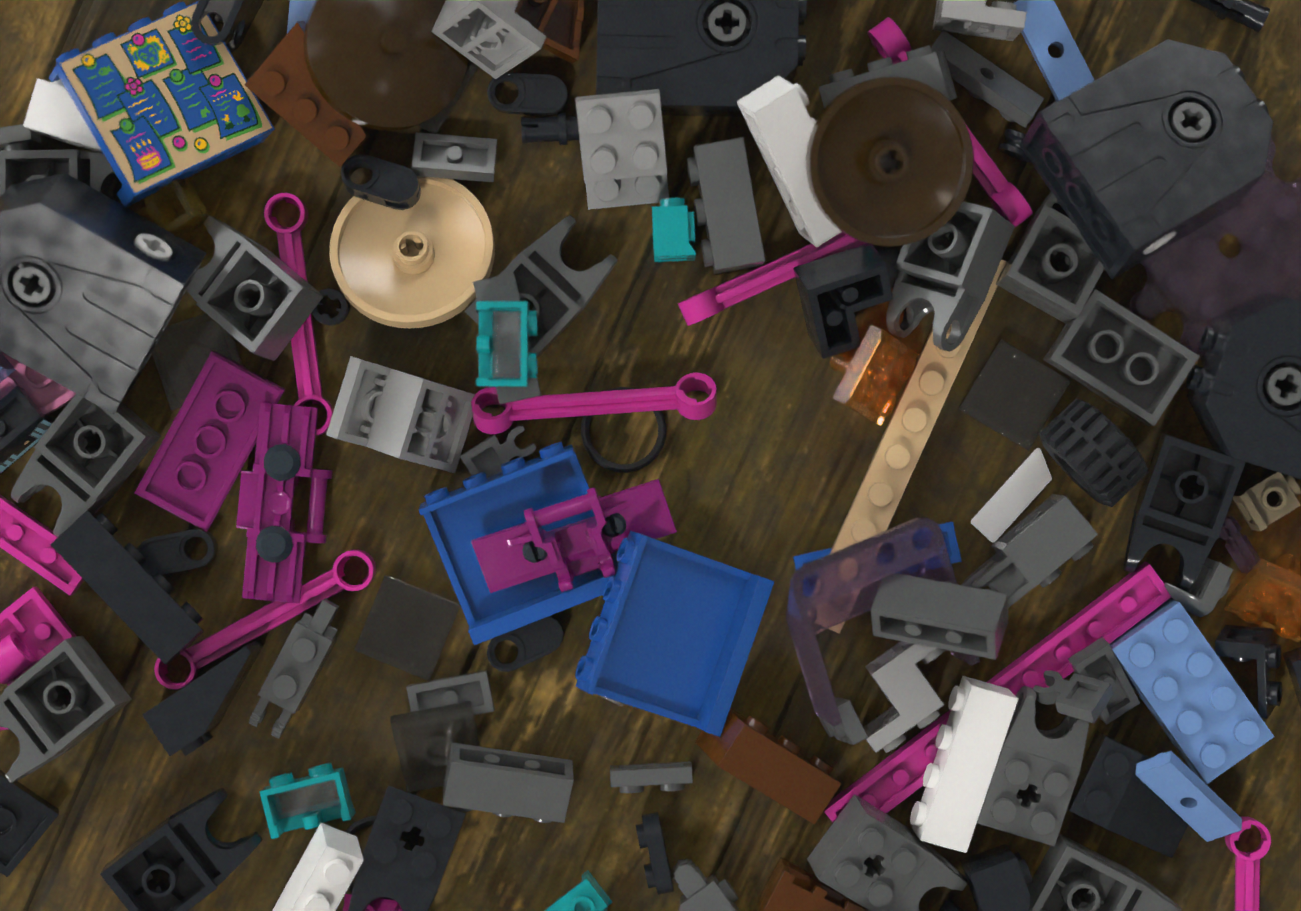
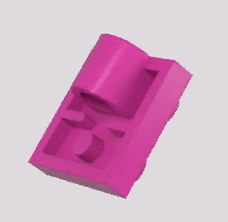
[0,586,76,686]

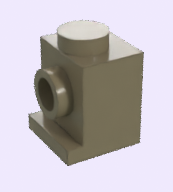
[1233,470,1301,531]

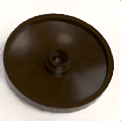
[304,0,468,131]
[806,77,973,246]

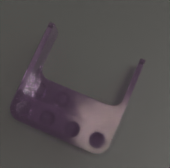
[786,517,980,726]

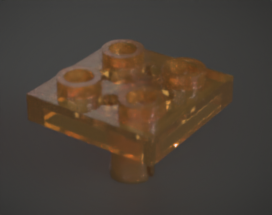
[830,325,919,426]
[1224,554,1301,642]

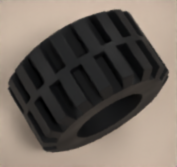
[1039,399,1148,507]

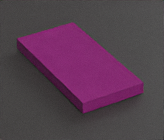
[135,350,285,532]

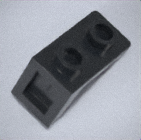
[1215,625,1283,719]

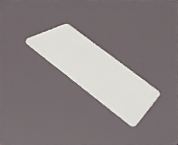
[971,448,1052,543]

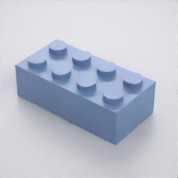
[1109,599,1274,784]

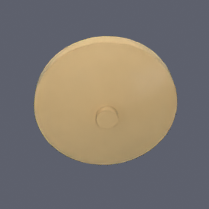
[330,176,495,329]

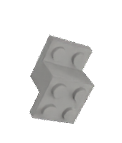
[431,0,546,79]
[932,0,1027,41]
[576,89,669,210]
[326,356,475,473]
[863,641,945,753]

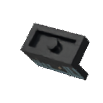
[0,386,55,474]

